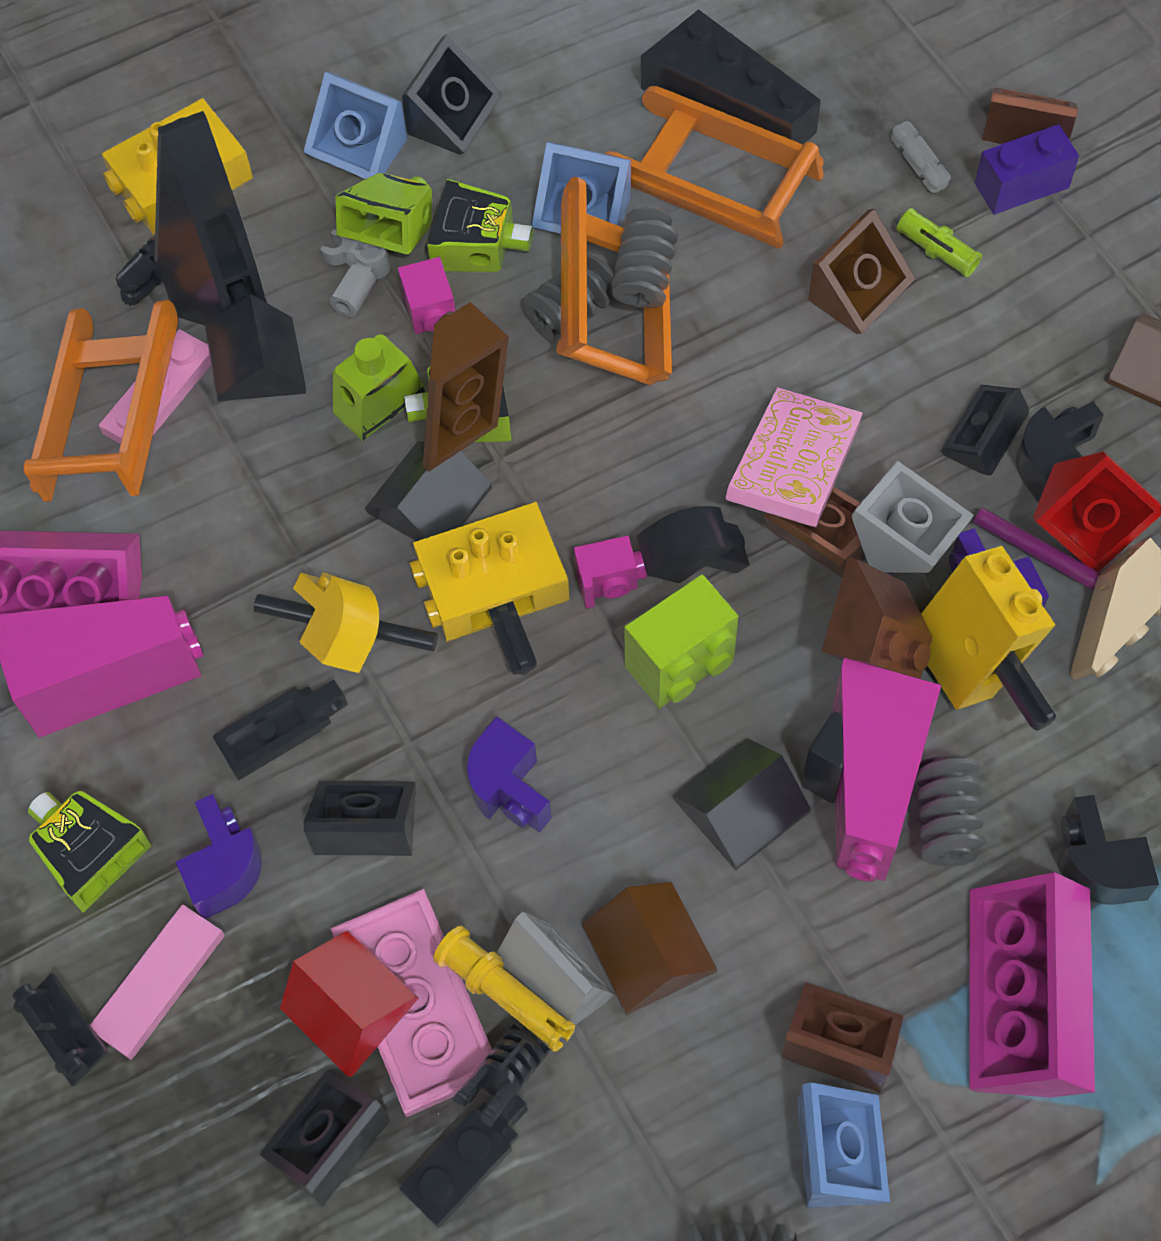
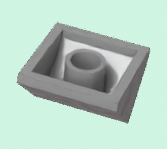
[851,461,974,573]
[497,911,616,1025]

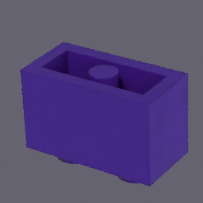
[974,124,1079,215]

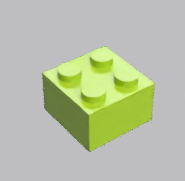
[624,574,739,709]

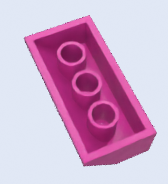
[0,531,142,614]
[969,872,1095,1098]

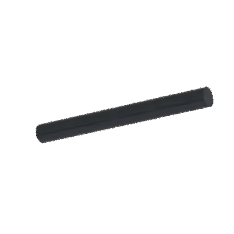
[254,594,438,652]

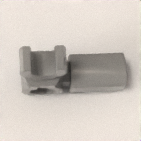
[320,229,391,318]

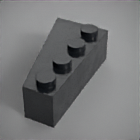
[641,9,821,144]

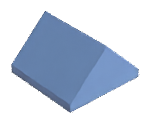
[303,72,407,179]
[532,141,631,234]
[797,1082,890,1208]

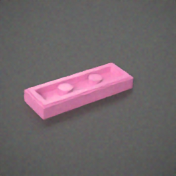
[90,904,225,1060]

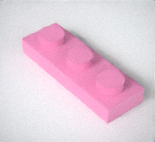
[99,329,211,444]

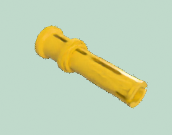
[433,926,575,1052]

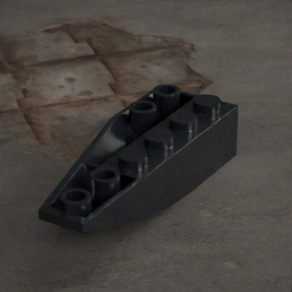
[154,111,267,326]

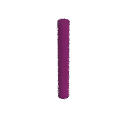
[973,507,1101,591]

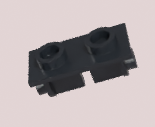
[12,973,109,1087]

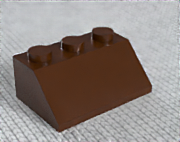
[423,302,509,472]

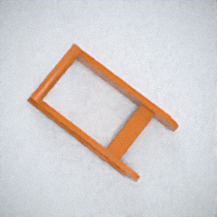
[604,86,824,249]
[556,176,672,385]
[24,300,178,502]

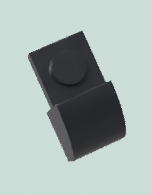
[1016,401,1104,503]
[637,506,750,583]
[1057,795,1159,905]

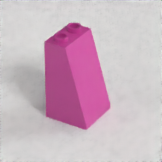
[0,596,204,738]
[833,658,941,882]

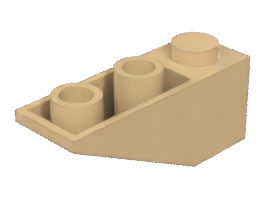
[1070,537,1161,680]

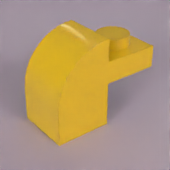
[293,572,379,673]

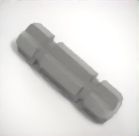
[891,121,951,193]

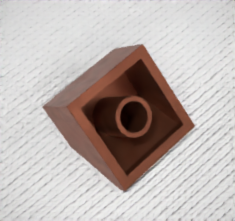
[821,557,932,679]

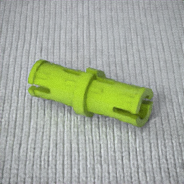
[896,208,983,277]

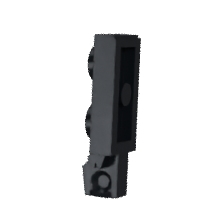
[213,680,348,781]
[399,1094,528,1229]

